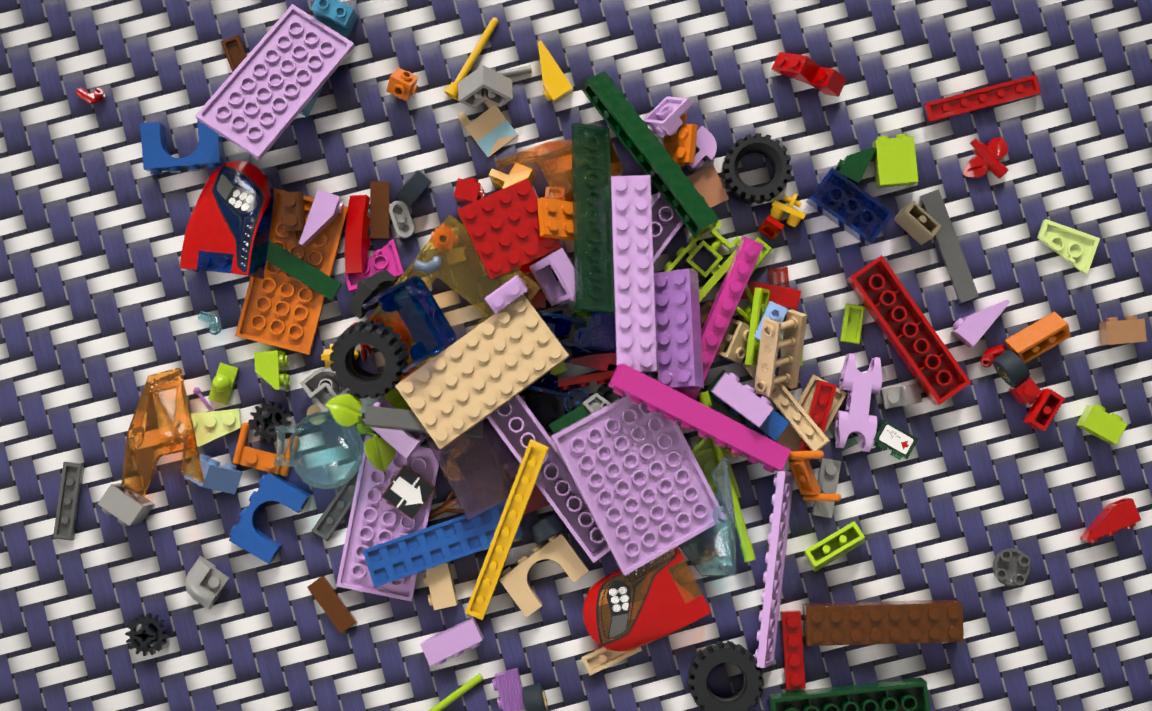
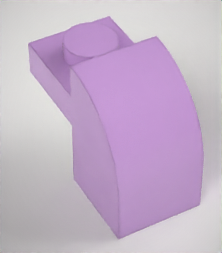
[686,126,717,172]

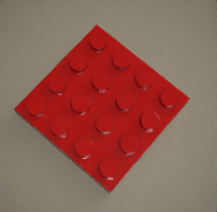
[457,178,561,281]

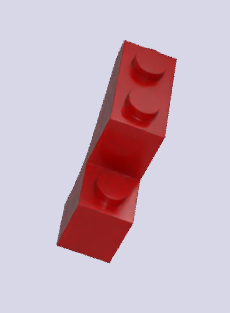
[772,52,847,97]

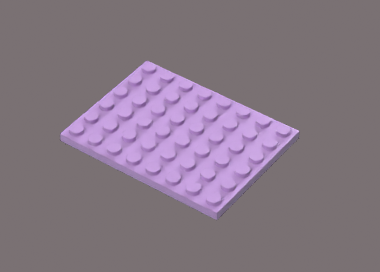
[551,395,726,576]

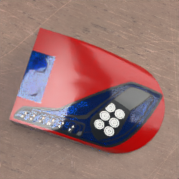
[179,161,274,279]

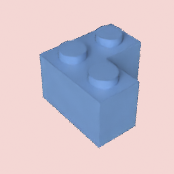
[184,454,242,494]

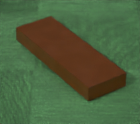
[370,182,390,239]
[307,575,357,634]

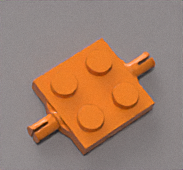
[663,113,698,169]

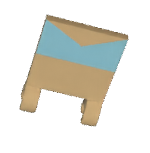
[458,100,518,158]

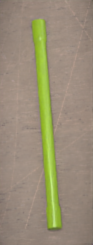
[698,391,756,562]

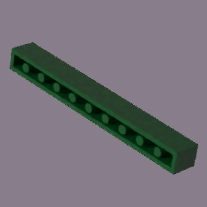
[582,71,719,238]

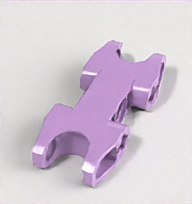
[834,353,882,452]

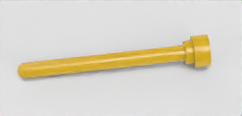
[444,18,498,100]

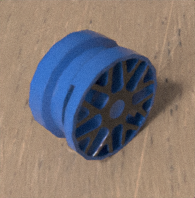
[564,389,590,413]

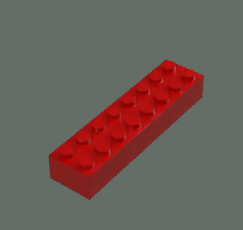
[846,255,971,405]

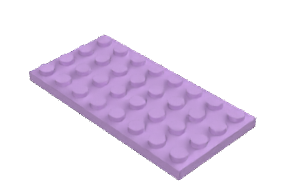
[195,4,355,160]
[336,435,442,602]

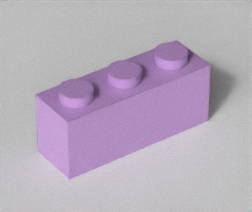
[710,372,774,427]
[363,398,427,459]
[420,617,484,666]

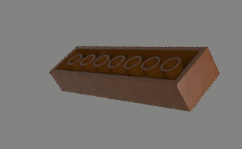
[803,599,964,646]

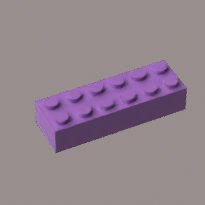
[654,269,704,390]

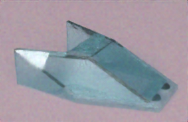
[678,457,737,577]

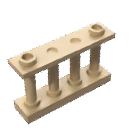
[754,309,807,398]

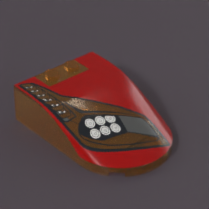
[582,546,711,652]

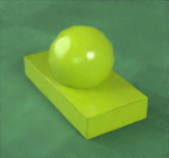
[208,362,240,405]

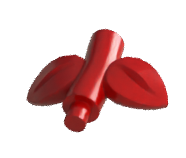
[963,137,1009,179]

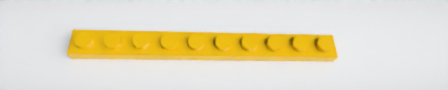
[465,440,549,620]

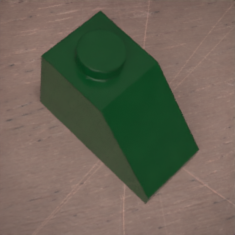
[835,147,876,186]

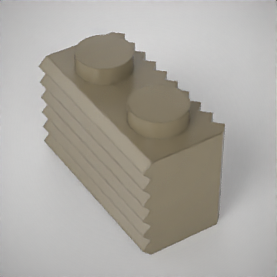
[893,201,941,245]

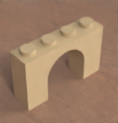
[499,532,589,618]

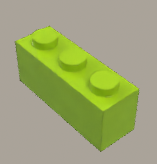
[804,521,865,572]

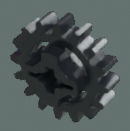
[249,401,292,443]
[125,613,169,656]

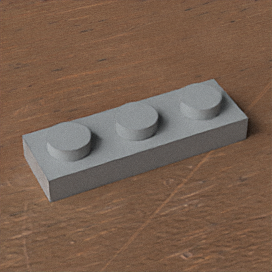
[812,458,841,518]

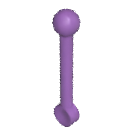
[193,387,214,412]

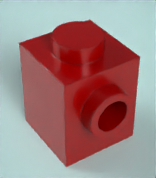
[1008,377,1042,405]

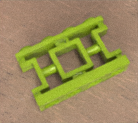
[663,221,741,301]

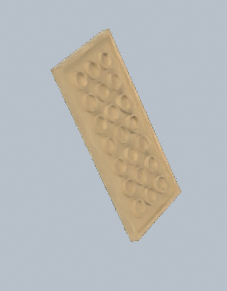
[395,294,569,450]

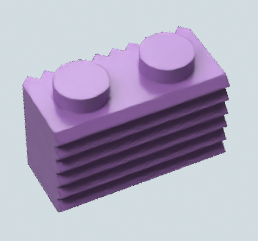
[492,668,525,711]

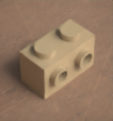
[716,319,750,364]

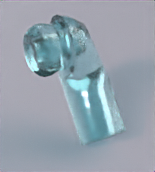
[198,311,222,335]

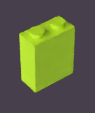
[872,134,919,188]

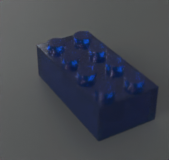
[806,168,895,246]

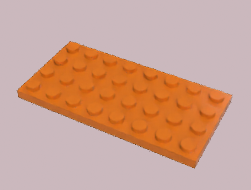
[235,188,348,355]

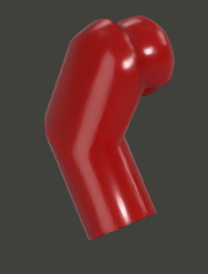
[76,87,105,104]
[980,344,1006,368]

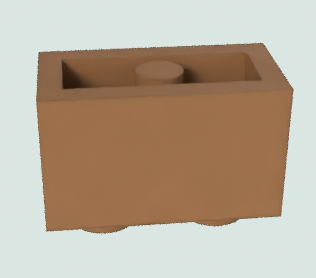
[1099,315,1147,346]

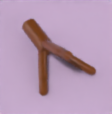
[429,489,472,520]

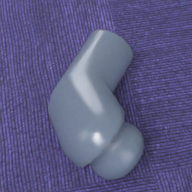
[413,256,442,274]

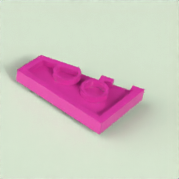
[344,239,405,293]

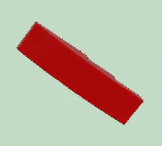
[345,195,371,275]

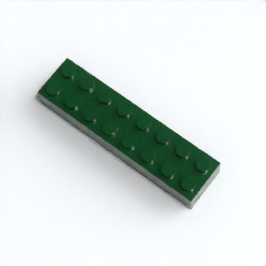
[768,677,930,711]

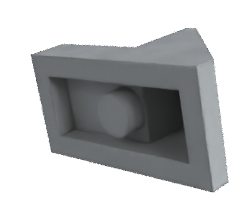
[880,383,922,409]

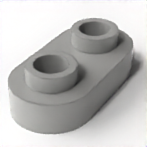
[389,201,415,239]

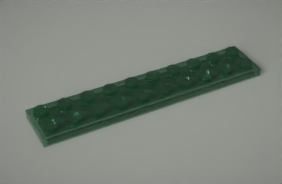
[571,122,615,314]

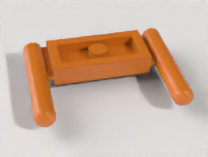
[232,422,298,477]
[788,450,841,501]

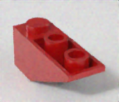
[1080,497,1141,543]

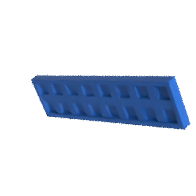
[362,500,523,587]

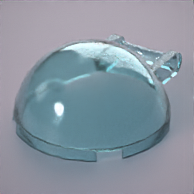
[274,412,364,489]

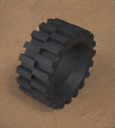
[722,133,792,205]

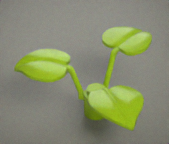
[325,387,412,472]

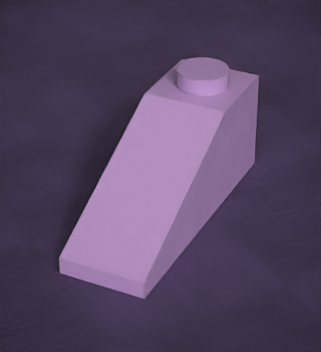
[298,189,344,247]
[951,299,1010,347]

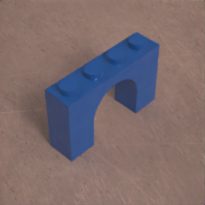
[140,120,225,175]
[229,473,311,564]

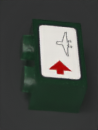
[873,420,919,460]

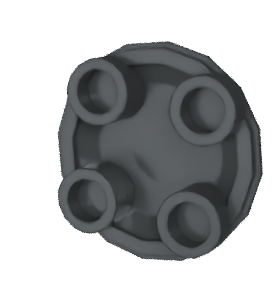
[993,548,1031,586]

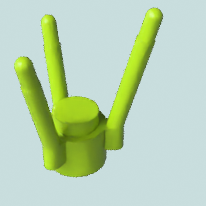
[716,285,753,326]

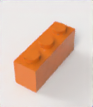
[1005,311,1071,363]

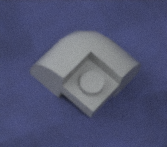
[300,368,353,415]
[185,556,230,610]

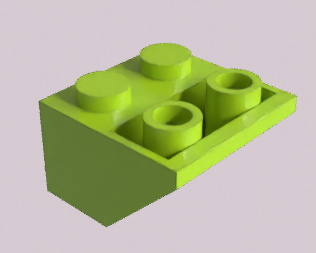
[254,351,290,390]

